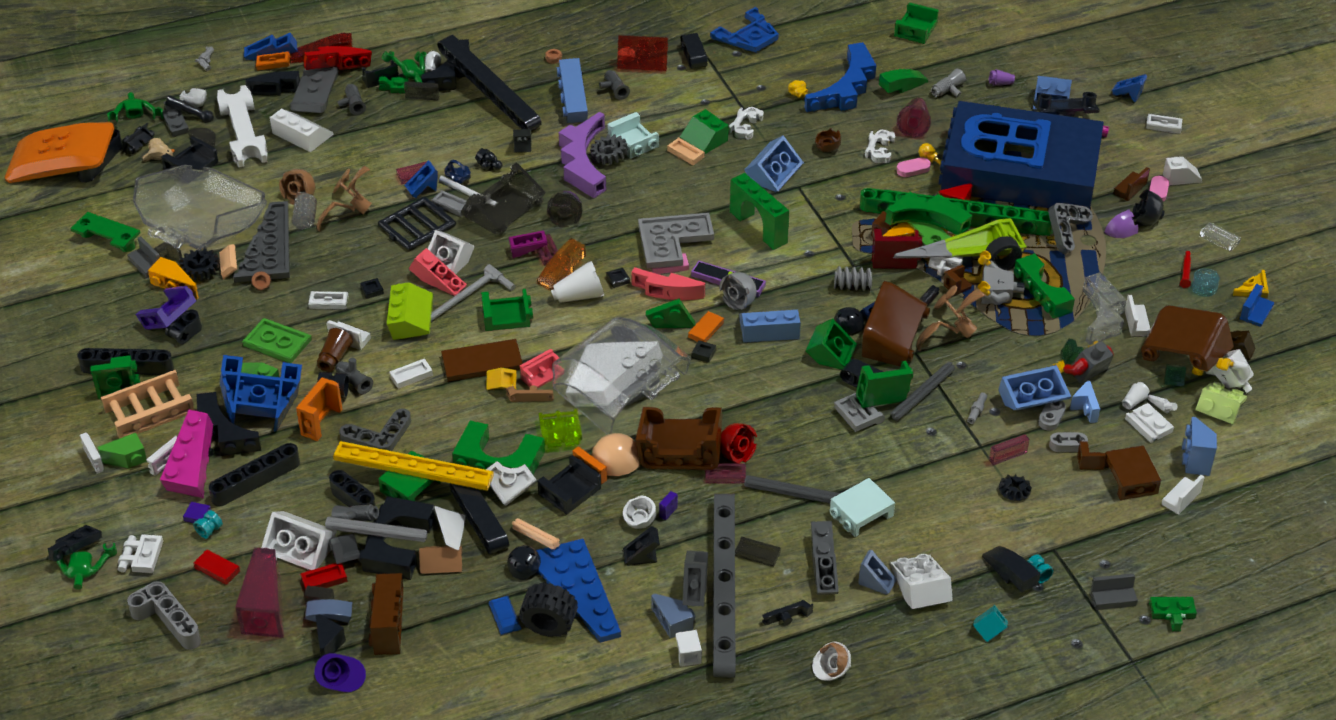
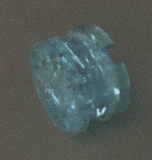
[1191,268,1220,297]

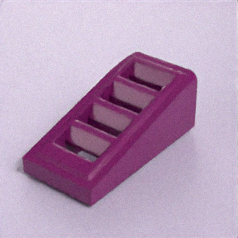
[509,230,548,258]

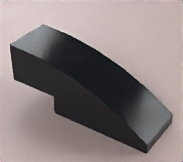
[245,71,300,96]
[982,546,1040,593]

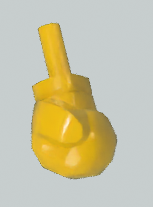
[788,80,808,99]
[918,143,941,165]

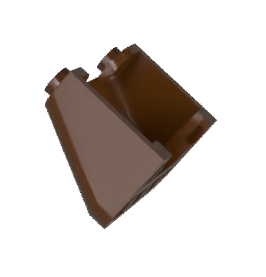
[862,281,930,366]
[1141,305,1234,371]
[636,407,723,470]

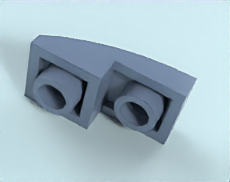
[305,599,352,623]

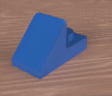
[1112,74,1147,103]
[405,160,438,198]

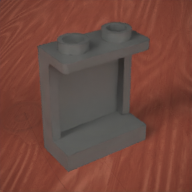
[683,550,708,606]

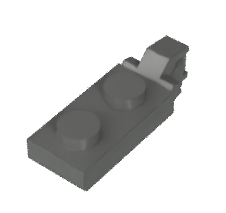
[163,101,189,137]

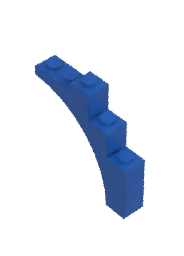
[804,42,876,112]

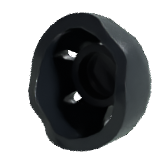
[834,307,864,334]
[507,545,541,580]

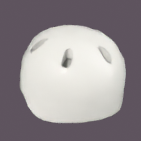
[623,495,656,529]

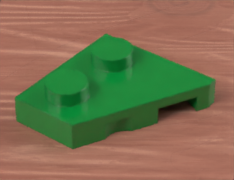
[646,299,695,328]

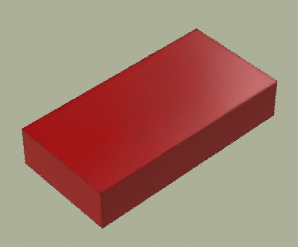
[193,549,240,585]
[300,563,348,594]

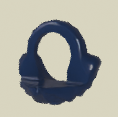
[444,160,471,184]

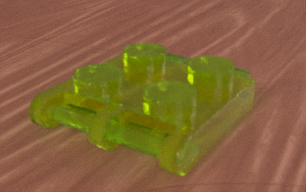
[538,408,582,448]

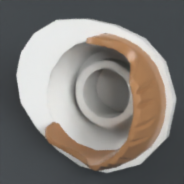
[812,641,851,681]

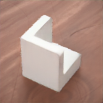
[676,630,702,667]

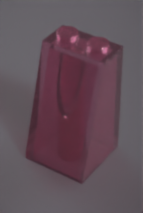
[235,548,284,638]

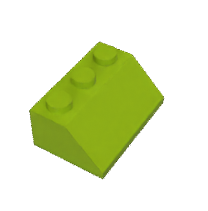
[387,282,433,340]

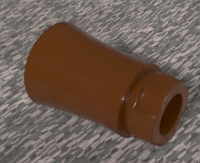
[317,328,353,372]

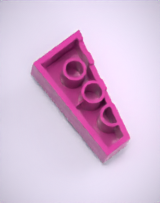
[160,410,213,498]

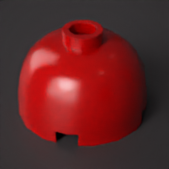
[720,423,757,464]

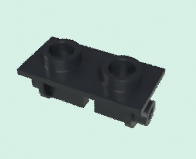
[121,123,155,154]

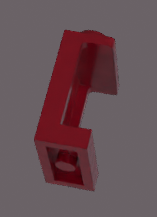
[872,229,922,268]

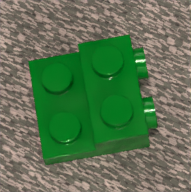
[91,356,140,399]

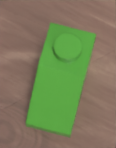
[98,433,147,469]

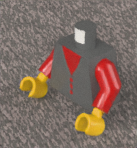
[1053,341,1114,384]

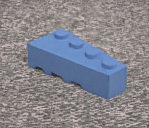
[556,58,588,123]

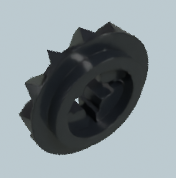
[999,474,1032,501]

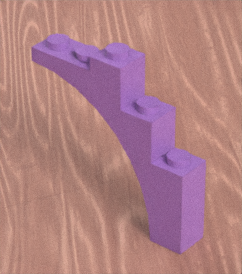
[559,112,606,198]

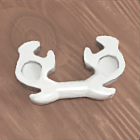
[729,107,763,140]
[865,129,895,163]

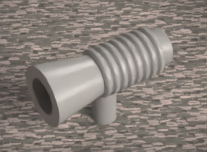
[931,68,966,97]

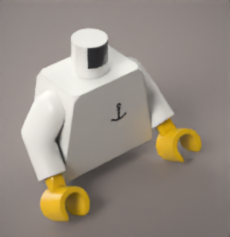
[1192,349,1254,395]

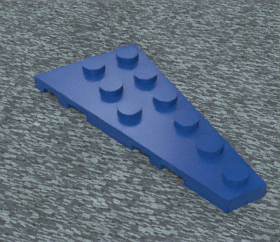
[532,539,621,642]

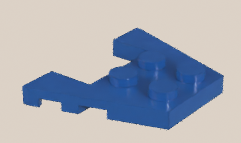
[710,7,779,52]

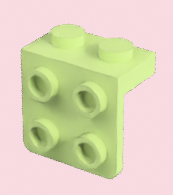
[1195,382,1247,424]

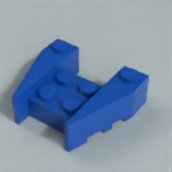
[220,355,302,432]

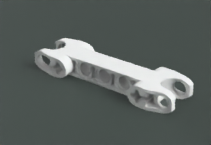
[217,85,268,167]

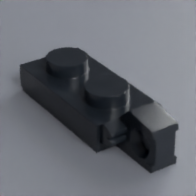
[48,525,102,562]

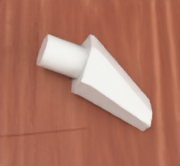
[1148,395,1177,414]

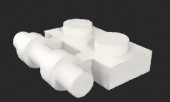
[118,535,163,573]

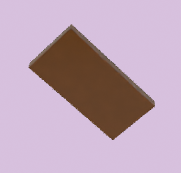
[441,339,523,382]

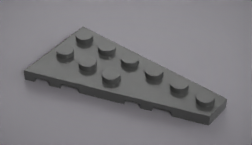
[233,201,290,283]

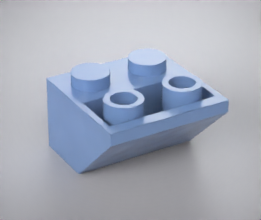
[1033,76,1072,110]
[1182,417,1217,476]

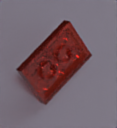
[617,35,668,71]

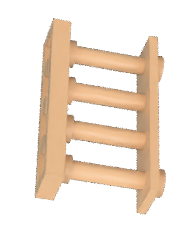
[101,370,195,439]

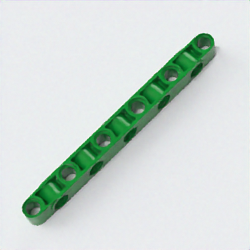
[860,188,1053,236]

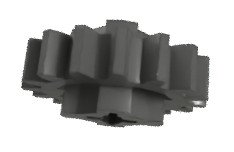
[590,134,628,165]

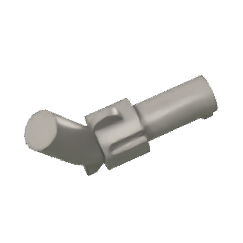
[195,47,214,71]

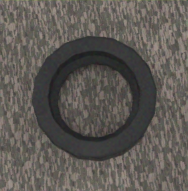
[986,236,1022,271]

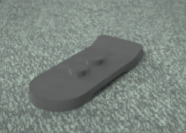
[290,66,338,113]

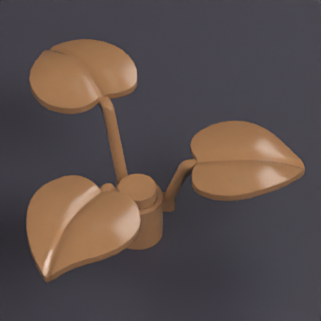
[316,165,372,232]
[916,285,985,351]

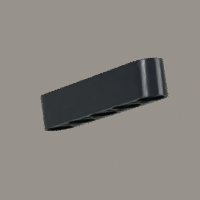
[77,348,174,375]
[208,443,300,506]
[449,483,509,554]

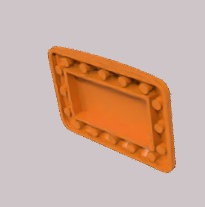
[5,122,114,183]

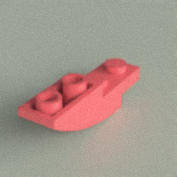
[631,267,705,300]

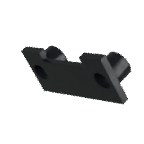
[1033,92,1100,114]

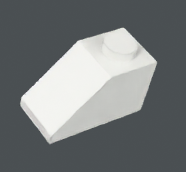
[1163,157,1202,185]

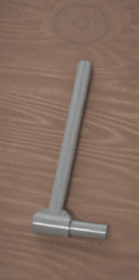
[431,264,515,322]

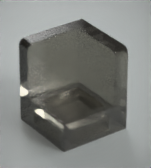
[154,241,182,265]

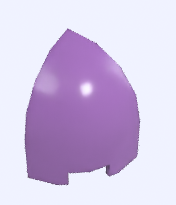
[1104,210,1138,238]

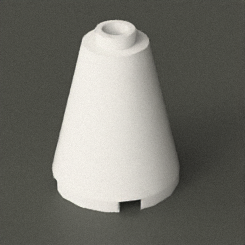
[551,261,604,303]

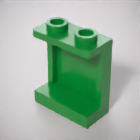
[894,2,939,44]
[481,289,533,331]
[856,361,913,408]
[378,451,442,501]

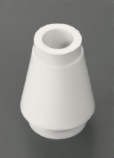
[424,51,442,73]
[1122,382,1150,410]

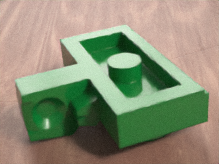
[1149,597,1197,631]

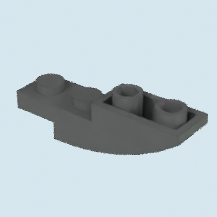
[811,521,839,595]

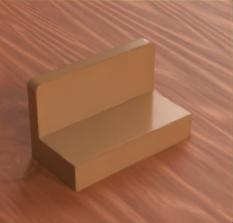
[419,545,463,574]

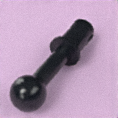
[165,95,214,123]

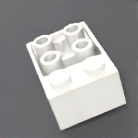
[890,554,953,609]

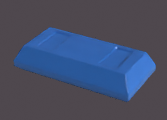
[488,596,521,635]

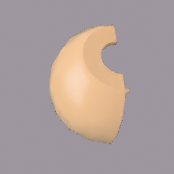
[592,433,640,476]

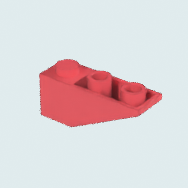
[409,248,467,296]

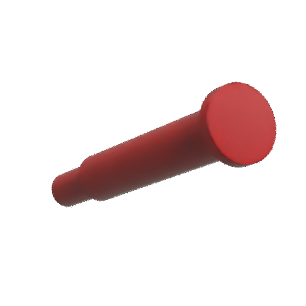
[1180,251,1191,288]

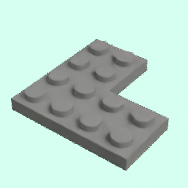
[638,213,714,269]

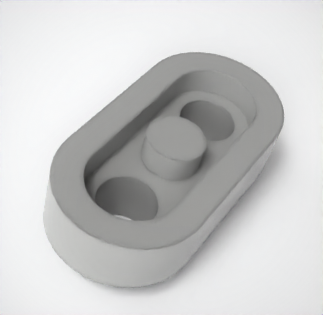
[1038,401,1066,431]

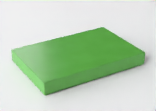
[242,318,312,363]

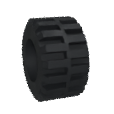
[519,583,578,637]

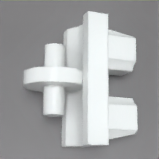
[928,257,963,276]

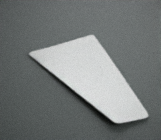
[434,506,465,550]

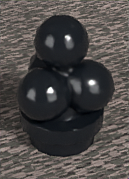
[475,148,502,170]

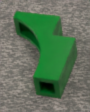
[885,192,973,235]

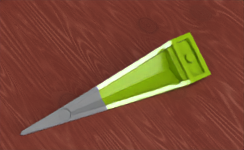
[893,218,1027,258]

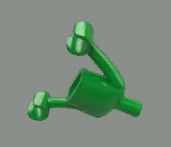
[381,51,427,87]
[107,92,163,123]
[57,543,117,590]

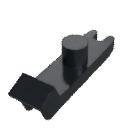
[762,599,813,625]

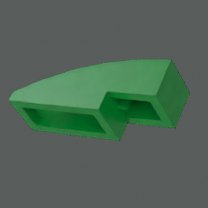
[879,69,929,93]

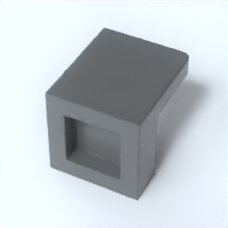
[329,533,360,564]

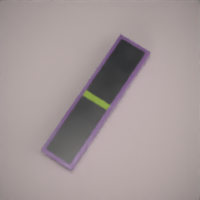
[691,260,766,297]

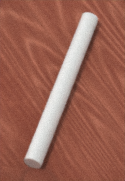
[439,176,498,208]

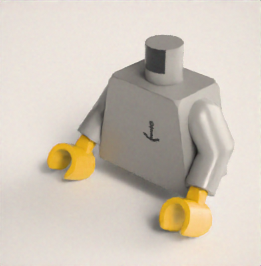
[977,250,1024,305]

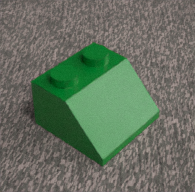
[680,109,729,154]
[806,318,857,370]

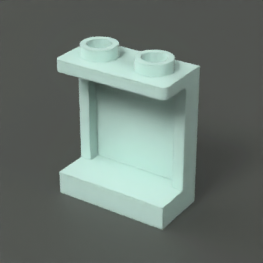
[608,112,659,159]
[830,478,895,537]

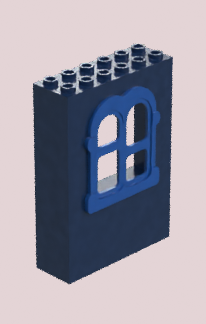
[938,101,1104,211]

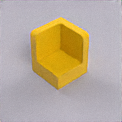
[487,368,516,390]

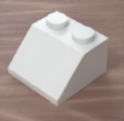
[428,230,475,274]

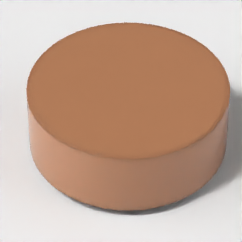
[545,49,562,64]
[252,271,271,290]

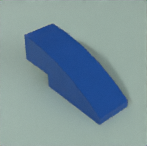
[244,33,297,60]

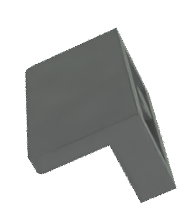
[127,236,160,278]
[1090,573,1138,610]

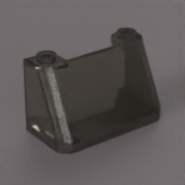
[461,162,546,235]

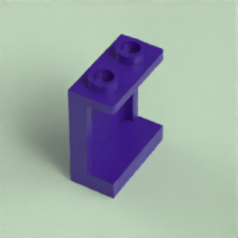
[135,286,196,330]

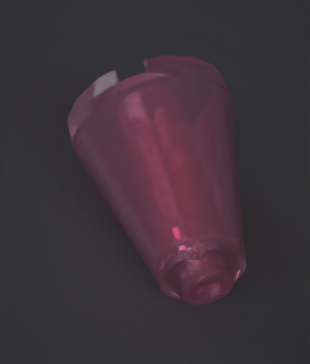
[897,97,931,138]

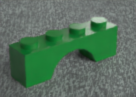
[1014,253,1075,319]

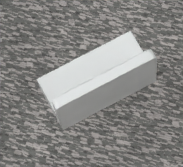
[1125,295,1151,336]
[327,320,371,350]
[1161,475,1205,515]

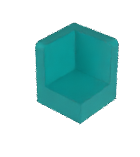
[973,605,1008,641]

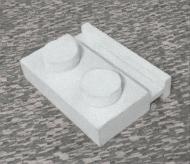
[1125,403,1174,443]

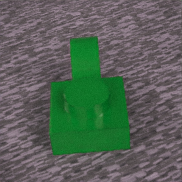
[379,77,408,93]

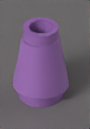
[989,69,1015,86]

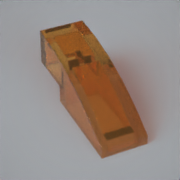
[537,238,586,291]

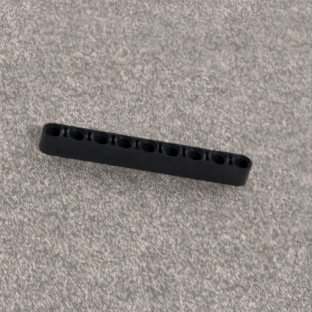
[437,35,542,131]

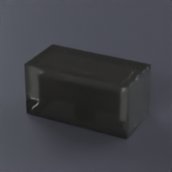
[304,585,334,604]

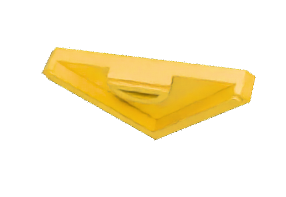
[1233,270,1269,298]

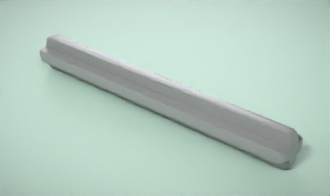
[325,517,427,542]

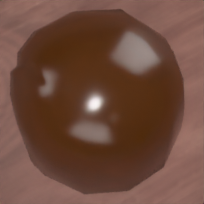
[815,128,841,153]

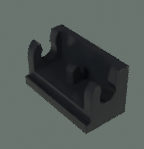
[362,60,399,88]

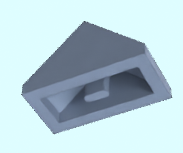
[858,550,897,595]

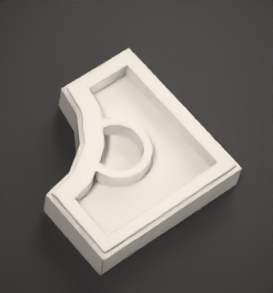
[486,461,537,506]

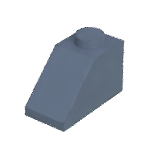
[651,594,695,639]

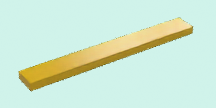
[333,441,494,491]

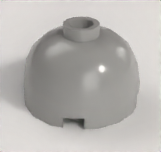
[719,272,757,310]

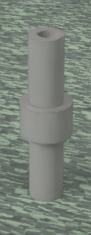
[967,393,987,424]

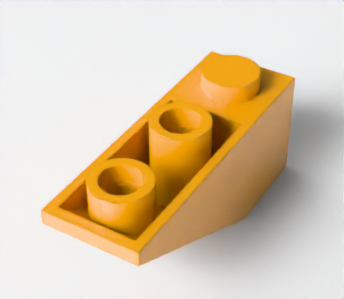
[148,257,199,300]

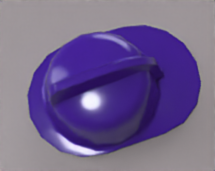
[314,653,366,692]

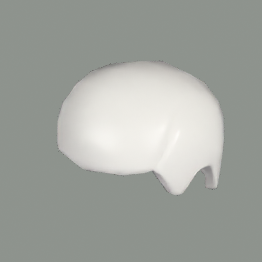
[179,88,207,108]

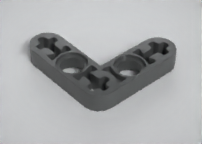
[1048,203,1093,254]
[339,408,411,451]

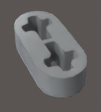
[1049,432,1088,452]

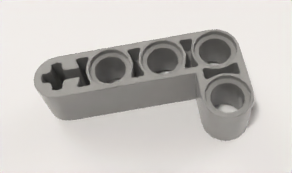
[127,582,201,650]

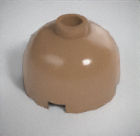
[279,169,316,205]

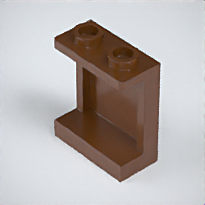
[1104,445,1161,500]

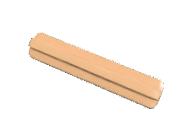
[512,518,560,550]

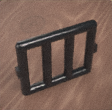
[378,197,456,250]

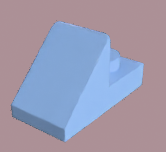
[1070,381,1100,423]

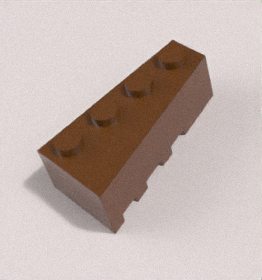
[369,573,404,655]

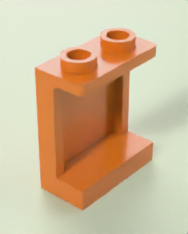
[296,377,343,441]

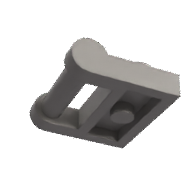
[834,393,885,432]

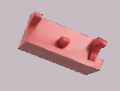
[520,349,564,388]

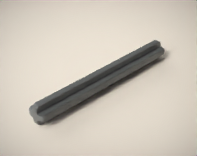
[890,362,955,421]
[744,475,841,504]

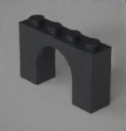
[359,496,436,580]

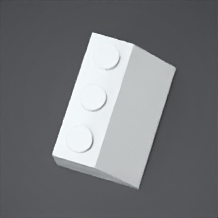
[270,109,333,152]
[260,511,337,570]

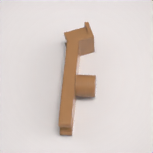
[506,385,554,402]

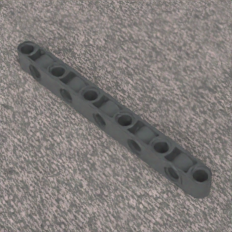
[713,494,736,677]

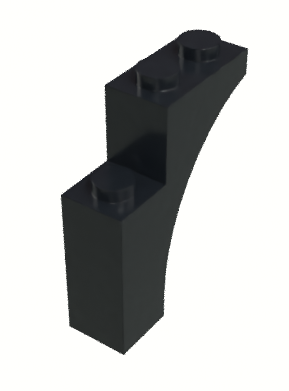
[421,39,470,92]
[196,392,261,456]

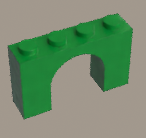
[730,173,789,250]
[452,420,545,475]

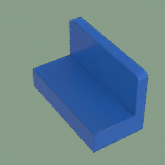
[1240,284,1274,327]

